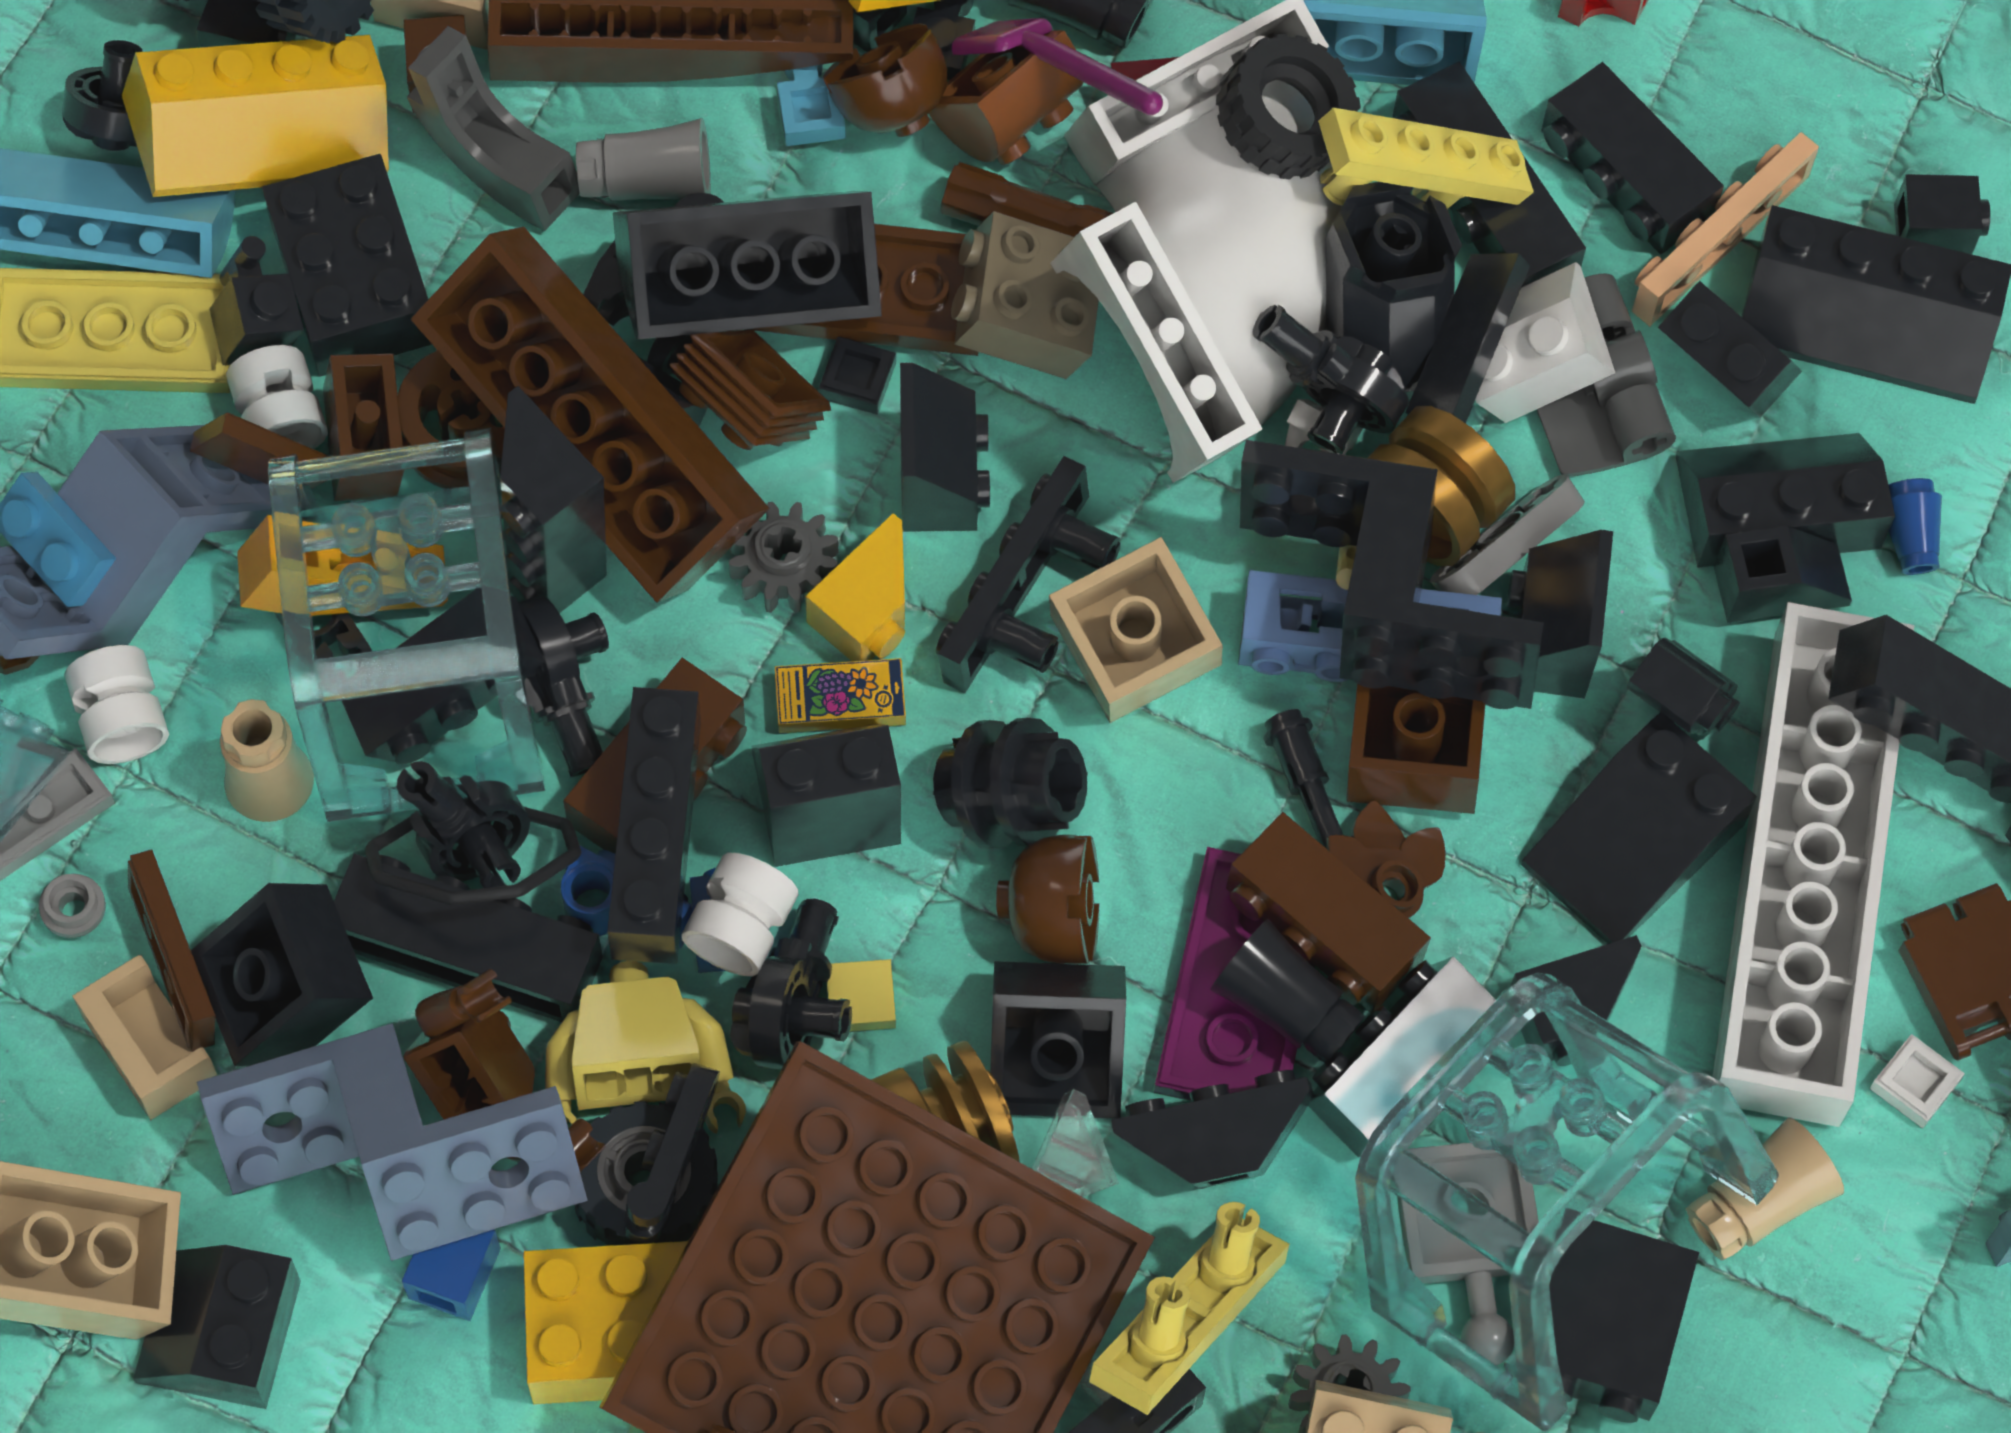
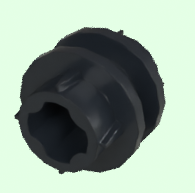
[933,718,1088,848]

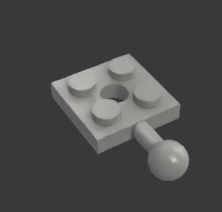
[1391,1137,1545,1367]

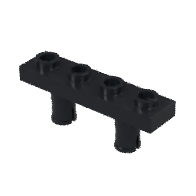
[936,456,1120,693]

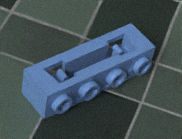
[1238,570,1502,682]

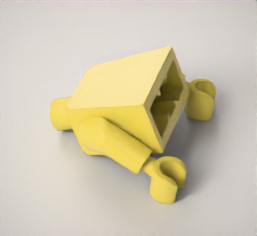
[545,961,746,1133]

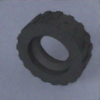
[1216,34,1361,179]

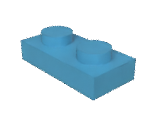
[0,472,116,607]

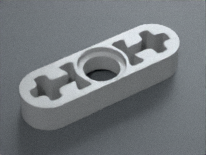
[1430,474,1585,595]

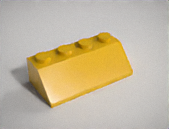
[122,35,389,197]

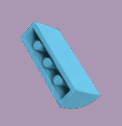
[0,148,236,278]

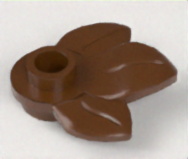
[1327,800,1446,918]

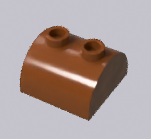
[928,30,1084,165]

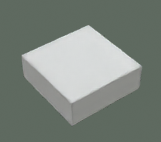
[1870,1034,1965,1128]

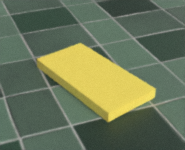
[0,268,230,393]

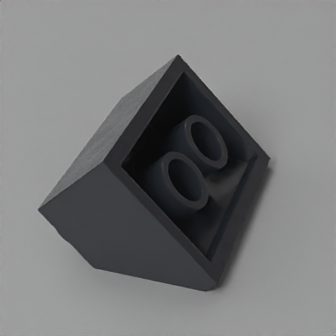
[1676,433,1895,568]

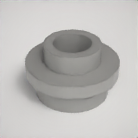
[39,874,106,938]

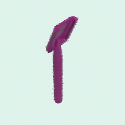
[952,18,1163,115]

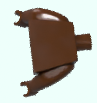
[403,969,606,1172]

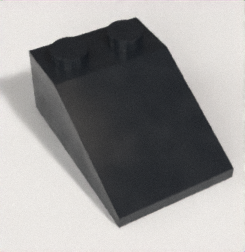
[1521,712,1757,944]

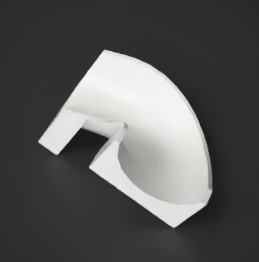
[1051,0,1343,483]

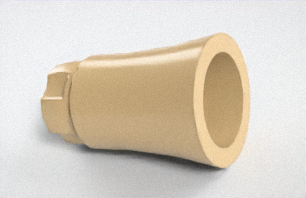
[220,699,314,822]
[1686,1118,1844,1260]

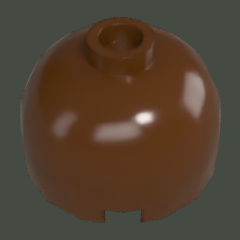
[823,23,947,137]
[996,835,1099,964]

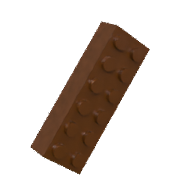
[411,226,770,603]

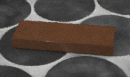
[128,849,215,1052]

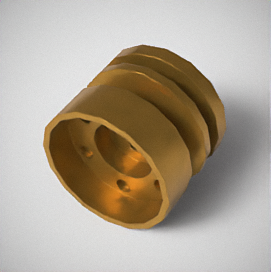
[871,1041,1020,1162]

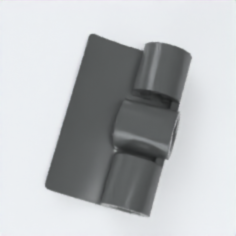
[1537,273,1676,477]

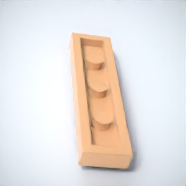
[1632,132,1819,327]

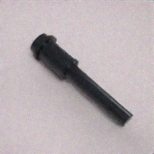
[1263,709,1343,849]

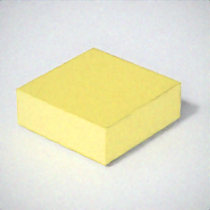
[827,959,896,1032]

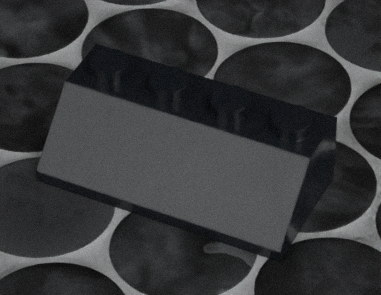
[613,191,882,339]
[1741,205,2011,404]
[500,386,607,613]

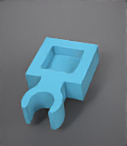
[777,64,846,146]

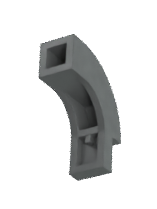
[407,26,580,231]

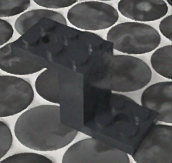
[1240,440,1544,709]

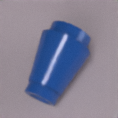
[1889,478,1942,575]

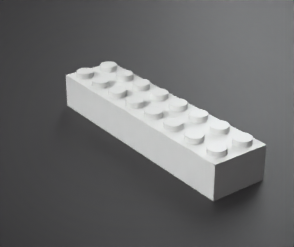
[1709,602,1914,1127]

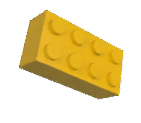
[524,1241,688,1405]

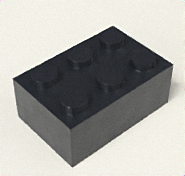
[262,153,432,377]

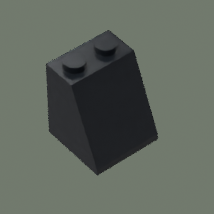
[751,723,901,867]

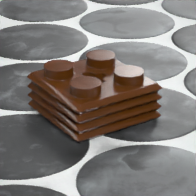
[670,329,831,450]

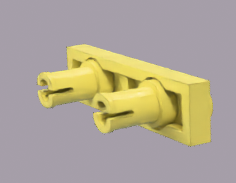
[1318,108,1534,209]
[1089,1202,1290,1415]

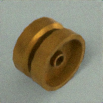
[1368,406,1515,566]

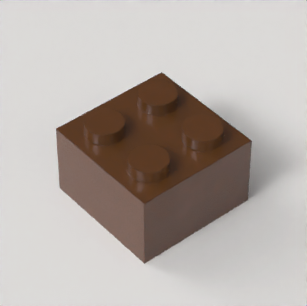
[1346,684,1485,814]

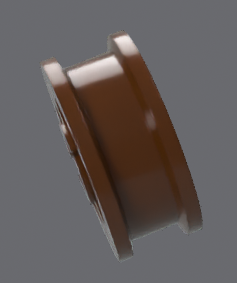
[398,350,505,492]

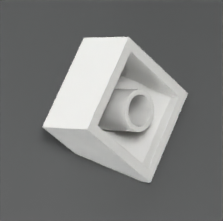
[1475,262,1615,423]

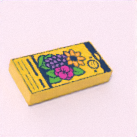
[775,658,906,733]

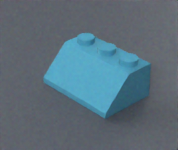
[1303,0,1487,85]

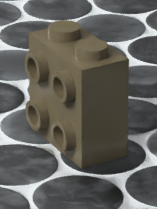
[951,211,1099,379]

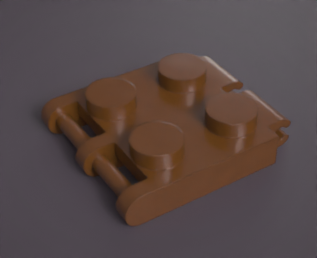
[1898,883,2011,1061]

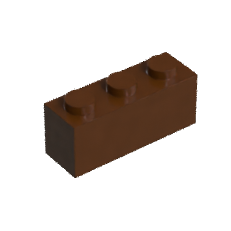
[563,657,747,854]
[1226,812,1431,1014]

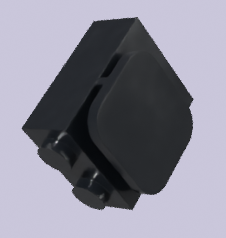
[1519,1213,1699,1423]

